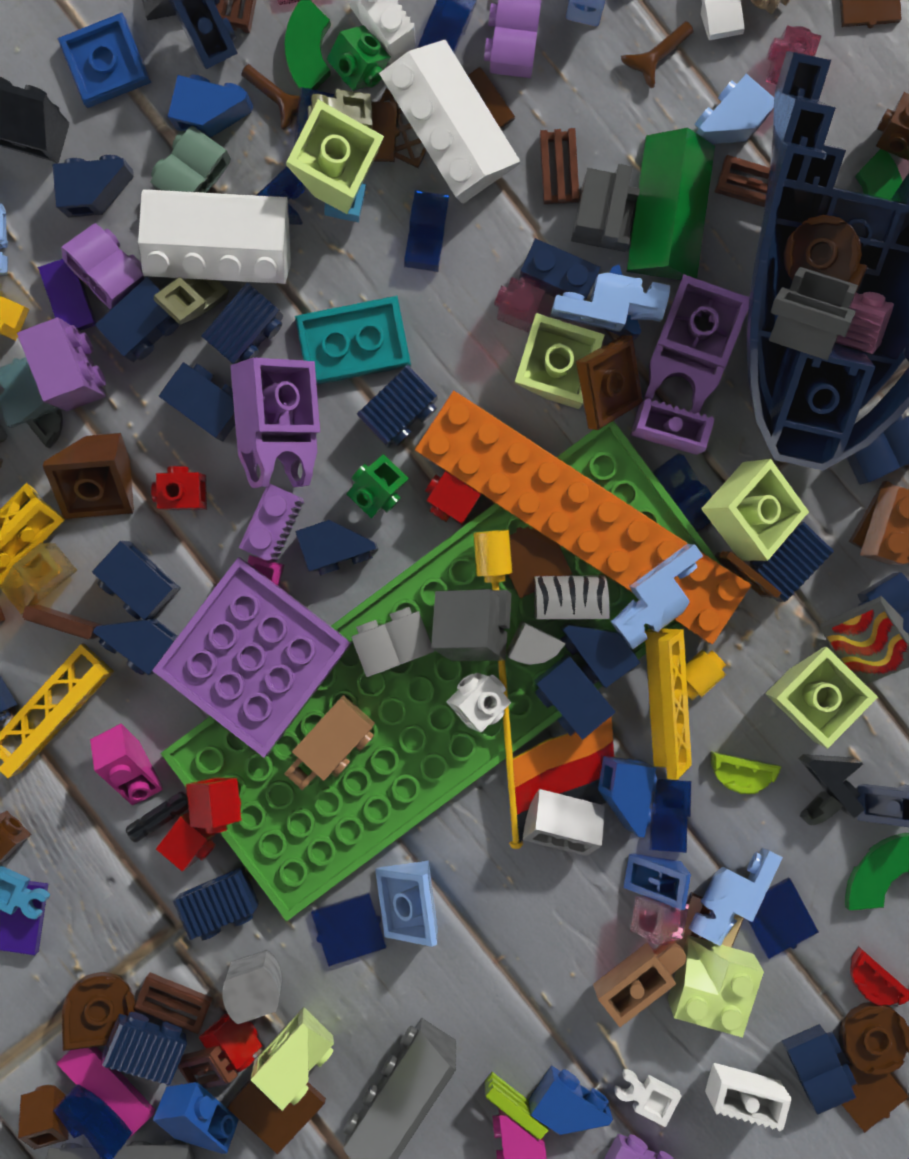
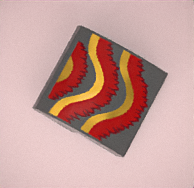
[820,596,909,685]

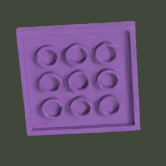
[152,557,352,757]

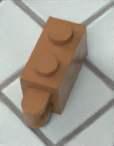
[284,695,375,790]
[593,939,686,1027]

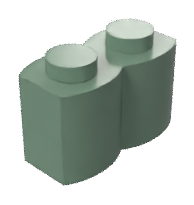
[150,125,231,193]

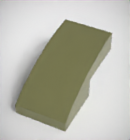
[153,277,229,324]

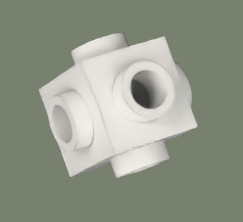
[446,672,511,733]

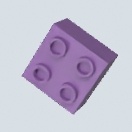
[17,317,106,411]

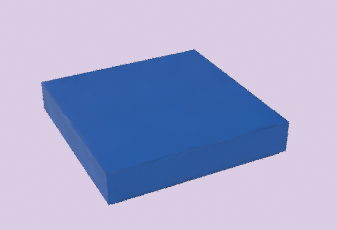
[57,12,152,108]

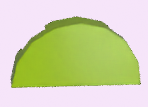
[711,751,782,794]

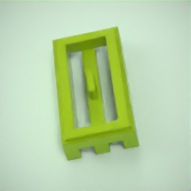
[485,1072,549,1140]

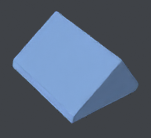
[375,861,438,947]

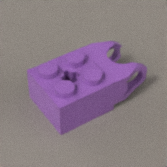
[644,274,750,414]
[230,358,320,488]

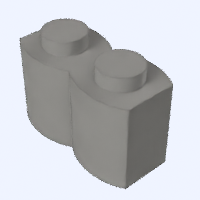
[351,607,434,677]

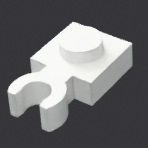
[614,1069,682,1127]

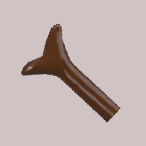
[621,21,694,88]
[241,64,311,130]

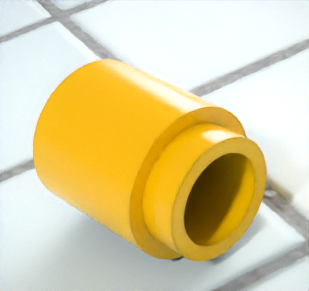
[686,650,727,701]

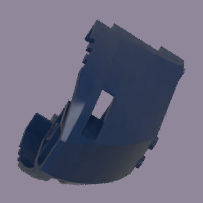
[747,51,909,471]

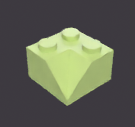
[286,100,384,214]
[514,313,605,409]
[701,459,809,561]
[765,647,878,749]
[667,935,764,1038]
[250,1007,334,1111]

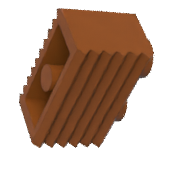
[860,486,909,565]

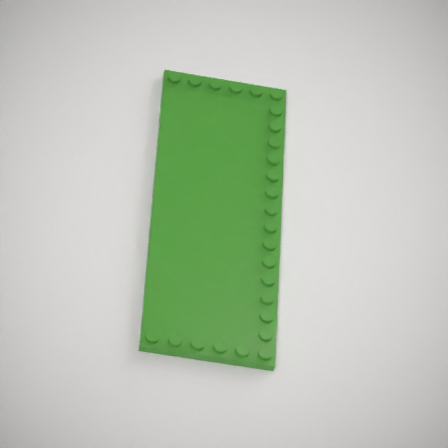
[160,421,720,922]

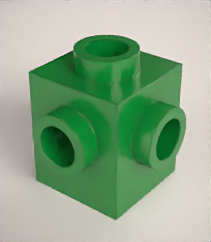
[326,25,391,91]
[346,454,409,519]

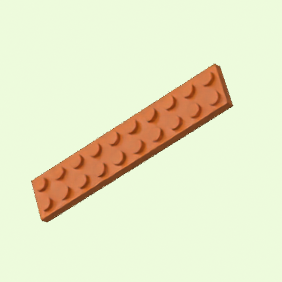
[415,390,752,645]

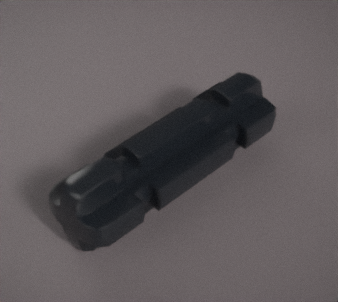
[126,791,188,843]

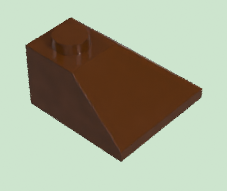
[43,433,134,519]

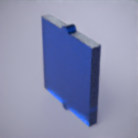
[747,877,819,959]
[311,892,387,966]

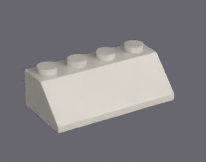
[379,40,521,204]
[138,189,291,284]

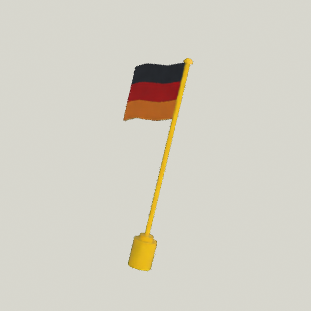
[473,530,614,849]

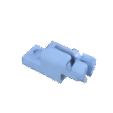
[550,273,670,332]
[611,544,703,649]
[689,848,783,946]

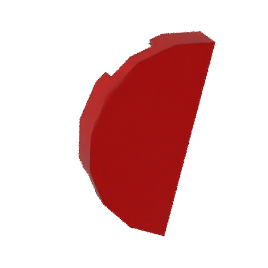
[850,946,909,1006]

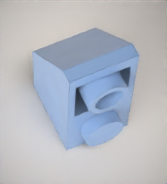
[695,73,774,144]

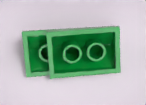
[626,127,715,280]

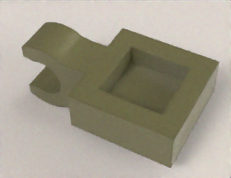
[307,89,372,129]

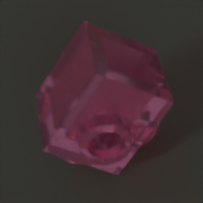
[765,25,821,85]
[494,277,545,333]
[630,896,689,945]

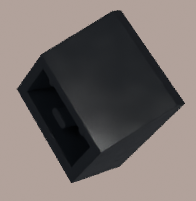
[0,77,70,163]

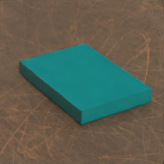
[295,295,411,385]

